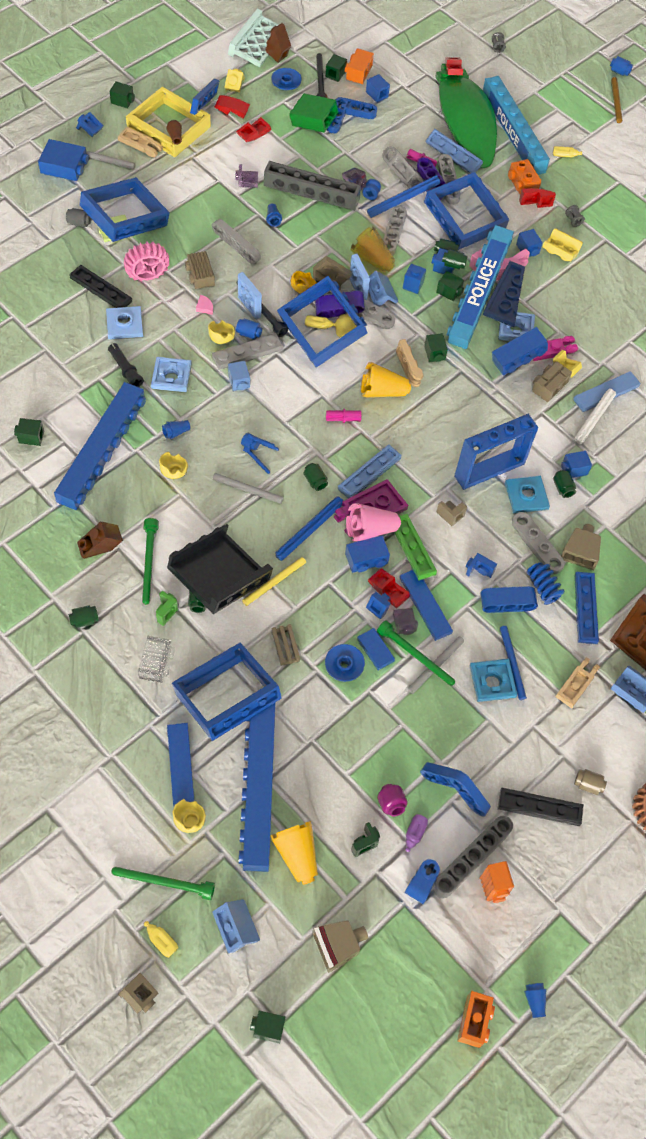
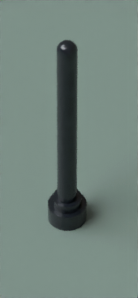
[316,53,328,98]
[236,280,288,337]

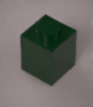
[325,54,347,82]
[109,81,135,109]
[436,271,464,302]
[424,333,448,362]
[14,418,44,446]
[250,1011,286,1044]

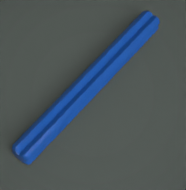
[367,175,440,218]
[275,496,343,561]

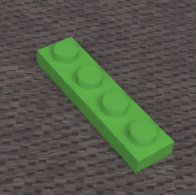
[394,514,437,580]

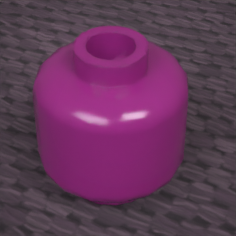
[377,784,408,817]

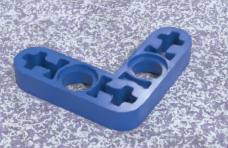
[327,97,377,133]
[420,762,491,817]

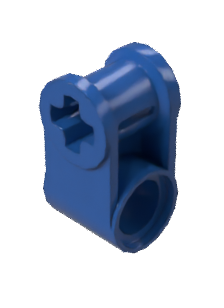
[404,859,440,904]

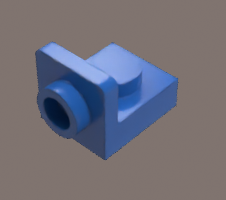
[76,112,104,137]
[465,553,497,578]

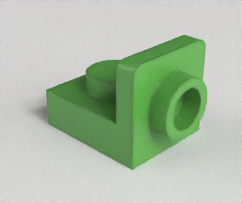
[156,591,178,626]

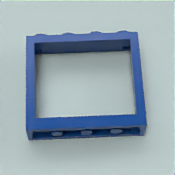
[424,172,509,250]
[80,177,170,242]
[277,276,367,368]
[454,413,538,490]
[172,642,282,741]

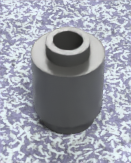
[66,208,92,227]

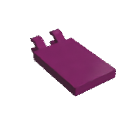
[334,479,409,536]

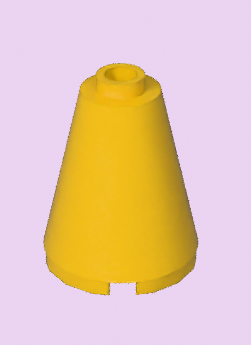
[361,362,411,398]
[270,821,318,885]

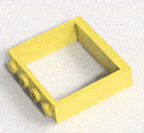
[126,87,211,157]

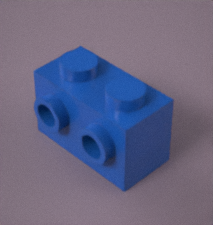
[345,535,390,573]

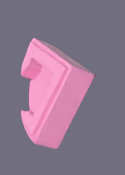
[196,295,213,315]

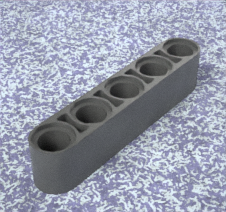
[433,815,513,898]

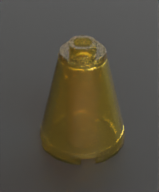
[350,226,395,272]

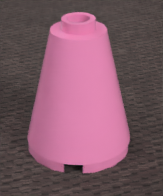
[346,503,401,541]

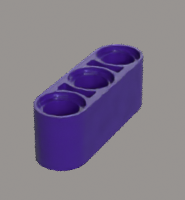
[416,157,446,200]
[315,291,365,318]

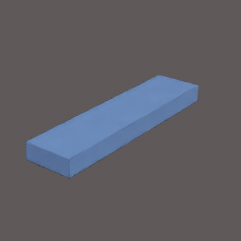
[425,129,483,174]
[573,371,641,412]
[338,444,402,498]

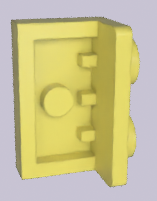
[542,228,583,262]

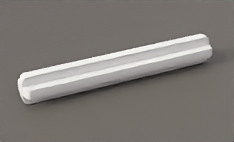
[574,389,616,444]

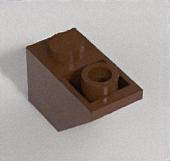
[265,23,291,63]
[77,521,123,559]

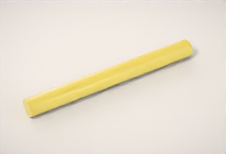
[242,557,306,606]

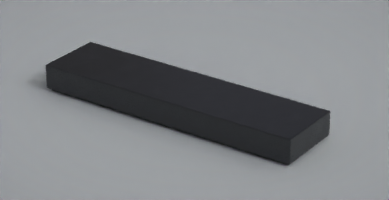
[69,265,132,308]
[498,787,584,826]

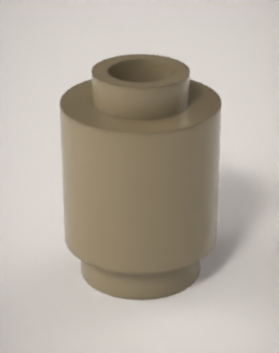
[574,769,607,795]

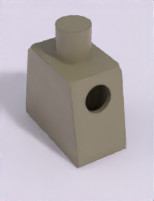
[561,524,601,571]

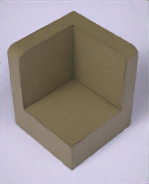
[436,501,467,526]

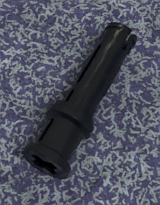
[108,343,144,387]

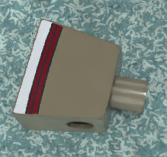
[312,921,368,973]

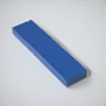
[190,78,220,115]
[400,570,453,641]
[574,572,599,644]
[167,723,194,807]

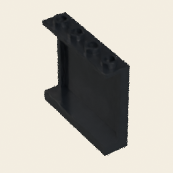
[167,524,273,615]

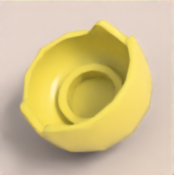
[335,314,356,337]
[208,320,235,344]
[159,452,188,479]
[172,799,206,833]

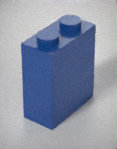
[38,139,89,181]

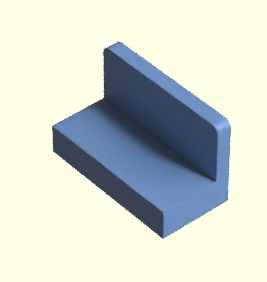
[368,270,398,307]
[212,899,260,954]

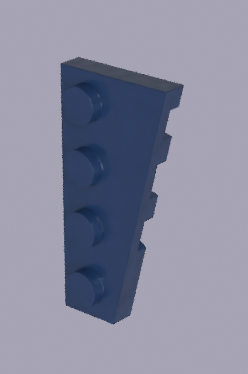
[483,261,525,327]

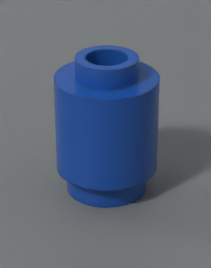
[610,56,633,76]
[236,318,263,340]

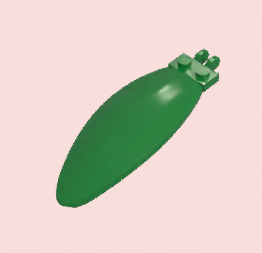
[436,64,497,168]

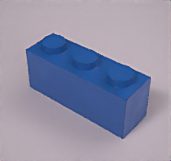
[492,327,548,376]

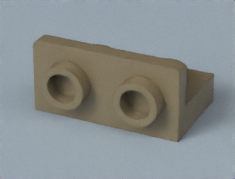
[313,256,352,290]

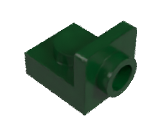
[351,822,380,857]

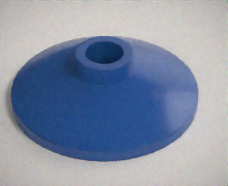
[271,68,302,90]
[325,644,365,682]

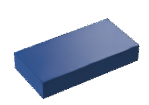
[357,628,395,670]

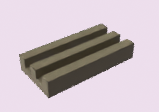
[272,624,300,666]

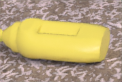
[553,146,582,158]
[305,315,336,329]
[144,921,179,958]

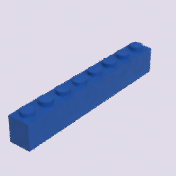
[54,382,146,510]
[239,703,275,872]

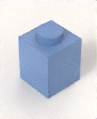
[228,361,250,391]

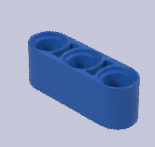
[480,586,538,613]

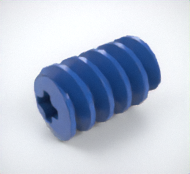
[527,562,565,605]

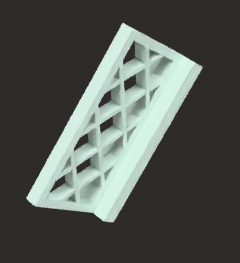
[228,8,287,67]

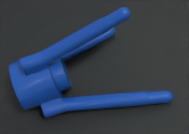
[241,432,279,474]

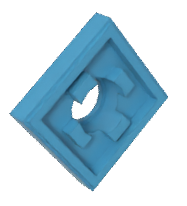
[505,476,550,514]
[469,659,517,702]

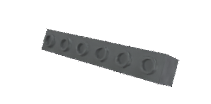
[264,161,361,211]

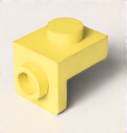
[225,69,245,92]
[553,350,582,378]

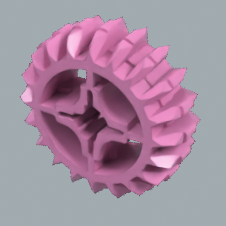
[124,241,169,282]

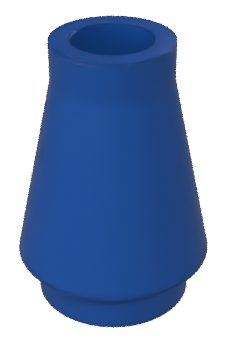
[266,203,282,227]
[162,420,191,439]
[524,983,547,1018]

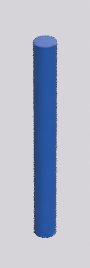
[500,626,527,700]

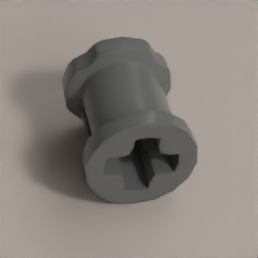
[491,32,506,53]
[565,205,585,227]

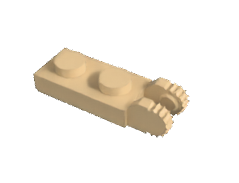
[118,127,163,158]
[396,339,424,387]
[555,657,601,708]

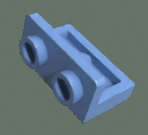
[611,666,646,713]

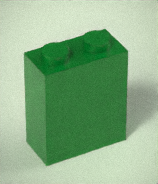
[289,93,338,133]

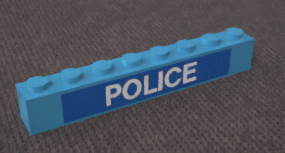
[483,76,550,175]
[446,225,514,349]

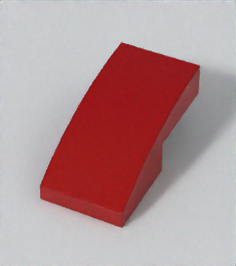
[445,57,463,75]
[214,95,250,119]
[236,117,272,142]
[519,188,556,208]
[368,568,410,609]

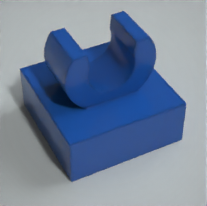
[366,592,391,619]

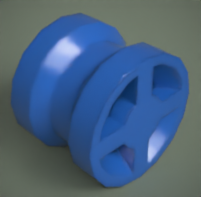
[362,179,381,200]

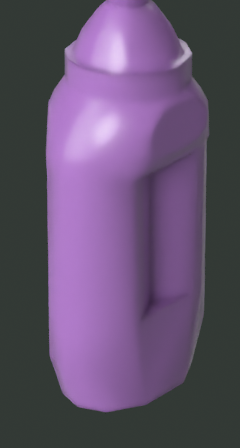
[405,814,428,852]

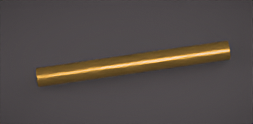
[611,77,623,123]

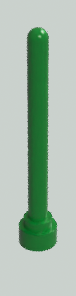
[142,518,159,605]
[377,620,455,686]
[111,867,215,900]

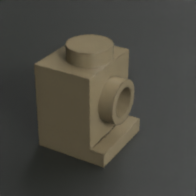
[118,973,159,1014]

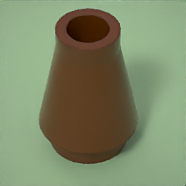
[166,120,182,145]

